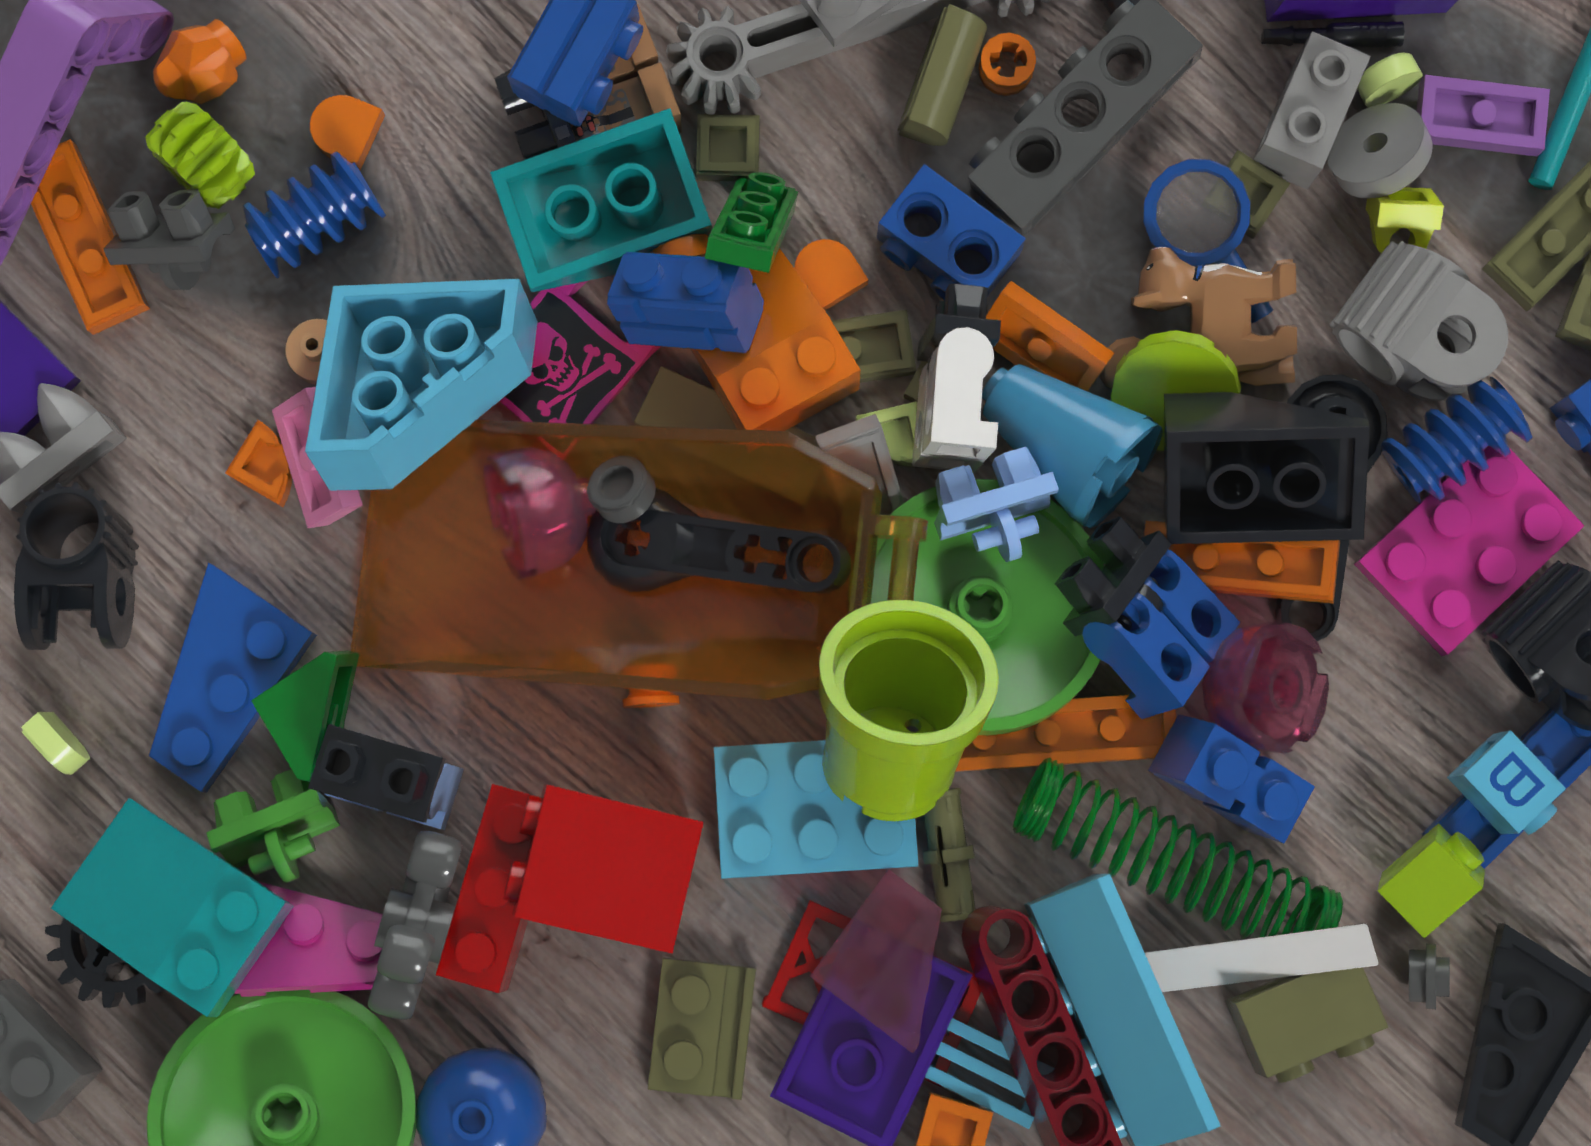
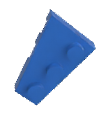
[149,562,317,793]

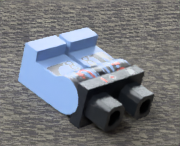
[308,724,464,830]

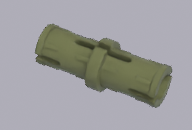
[922,788,976,922]

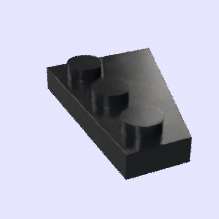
[1455,923,1591,1146]

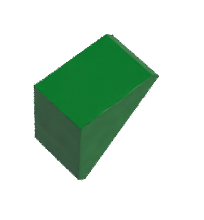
[251,650,360,782]

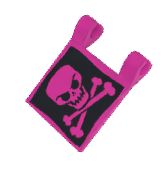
[500,281,661,457]

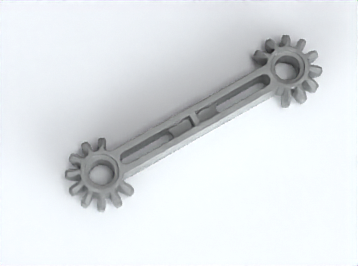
[666,0,1051,115]

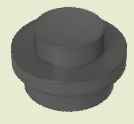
[1409,943,1450,1010]

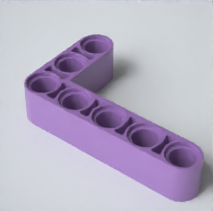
[0,0,174,266]

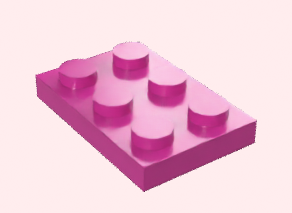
[1354,446,1584,656]

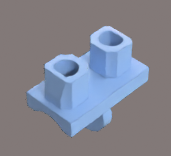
[934,447,1059,562]

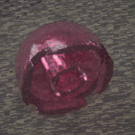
[483,447,596,580]
[1202,622,1329,754]

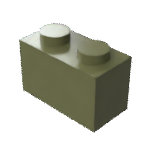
[1225,967,1389,1083]

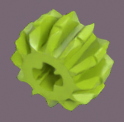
[145,102,255,209]

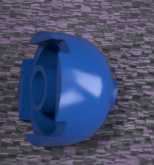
[416,1048,547,1146]

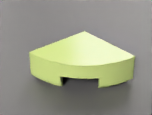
[855,401,917,467]

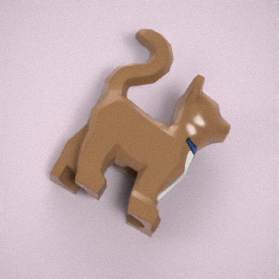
[1100,247,1297,389]

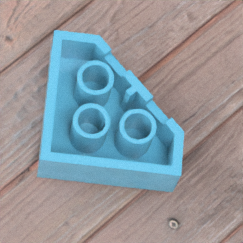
[305,279,538,491]

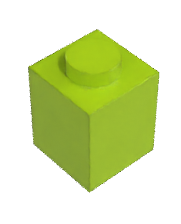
[1377,823,1485,938]

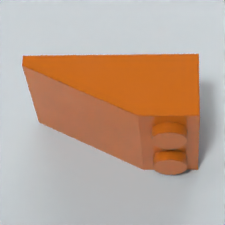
[691,248,861,450]

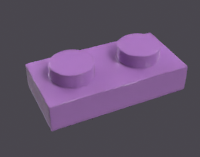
[1417,75,1550,157]

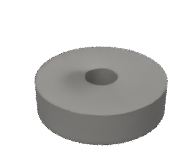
[1327,103,1433,199]

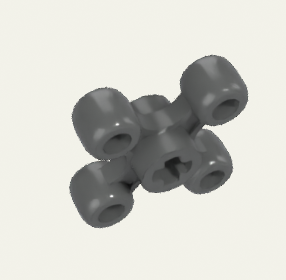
[368,831,463,1020]

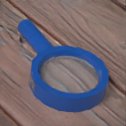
[1143,159,1273,323]

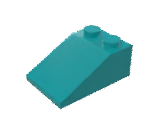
[490,108,713,292]
[51,798,294,1017]

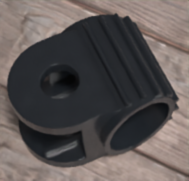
[14,482,139,650]
[1481,560,1591,731]

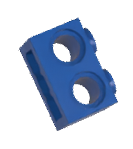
[877,164,1026,301]

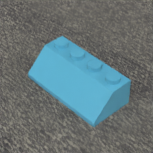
[1024,874,1221,1146]

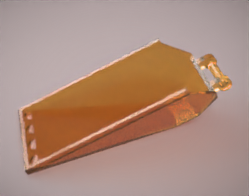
[350,420,928,700]

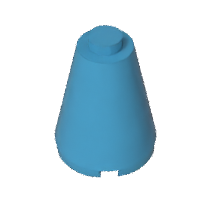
[982,364,1163,528]

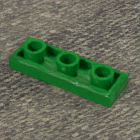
[705,172,799,273]

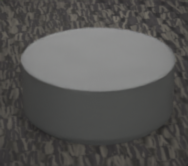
[587,456,656,523]

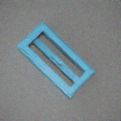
[925,1018,1055,1129]

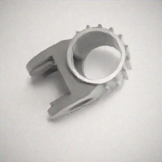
[1329,241,1508,402]

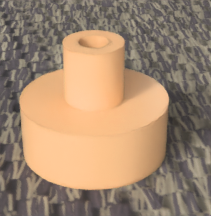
[285,319,327,385]

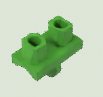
[206,769,340,883]

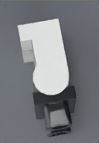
[912,284,1001,473]

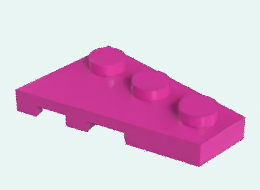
[181,881,383,1001]

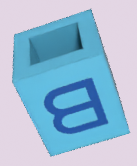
[1447,730,1566,835]

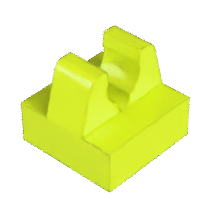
[1366,187,1444,253]

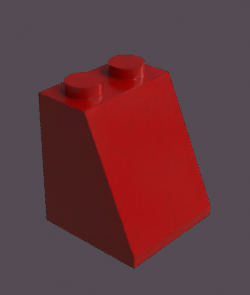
[503,784,704,954]

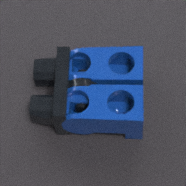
[1055,516,1240,719]

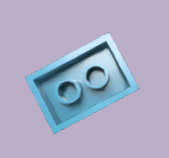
[714,740,919,879]

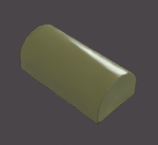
[897,4,987,146]

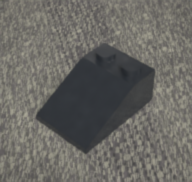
[1164,392,1370,544]

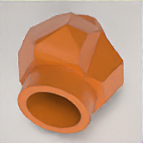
[153,19,247,104]

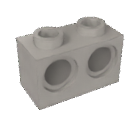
[1253,31,1371,190]

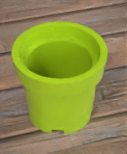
[819,600,999,821]

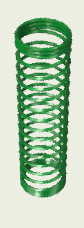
[1013,757,1343,939]

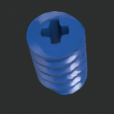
[243,152,386,278]
[1381,377,1532,504]

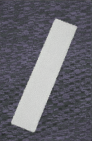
[1145,924,1379,992]

